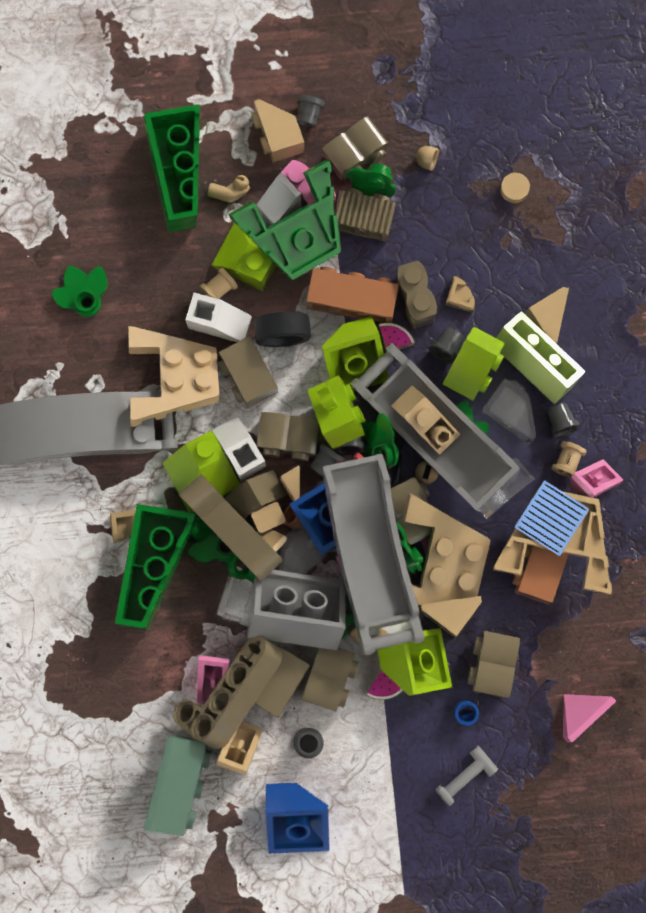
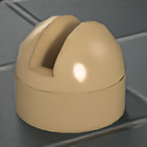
[416,146,439,171]
[415,461,438,485]

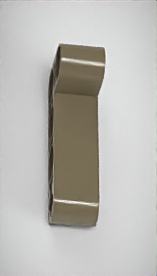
[179,474,283,581]
[173,636,283,749]

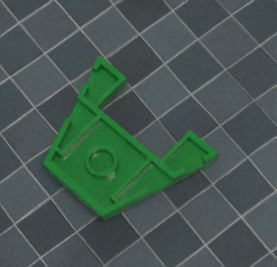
[228,160,341,280]

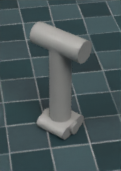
[435,745,498,806]

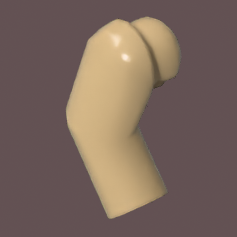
[208,175,250,203]

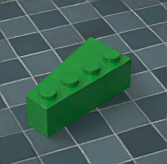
[144,104,200,233]
[115,504,199,630]

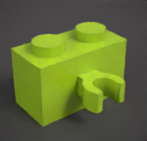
[443,327,505,401]
[307,375,365,449]

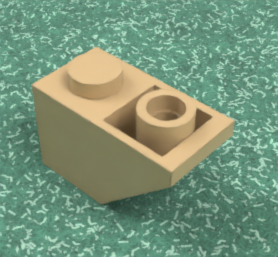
[251,99,305,162]
[391,386,461,455]

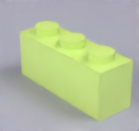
[496,311,585,404]

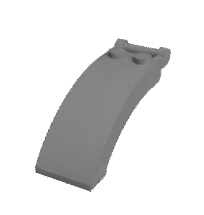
[350,343,520,511]
[0,391,178,465]
[323,454,424,656]

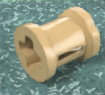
[199,267,238,299]
[551,441,587,478]

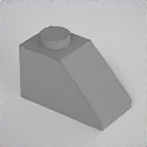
[256,172,301,227]

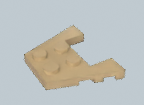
[128,326,219,426]
[493,487,612,595]
[403,494,491,605]

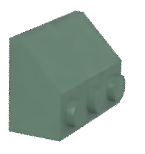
[144,734,212,836]

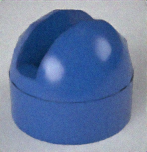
[454,700,479,726]

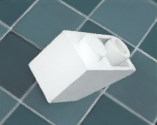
[185,293,252,342]
[212,416,266,481]

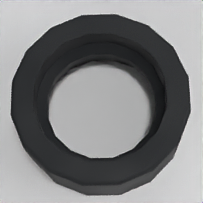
[254,311,311,347]

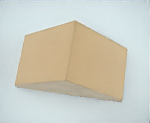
[525,287,569,344]
[419,596,482,637]
[216,721,263,775]

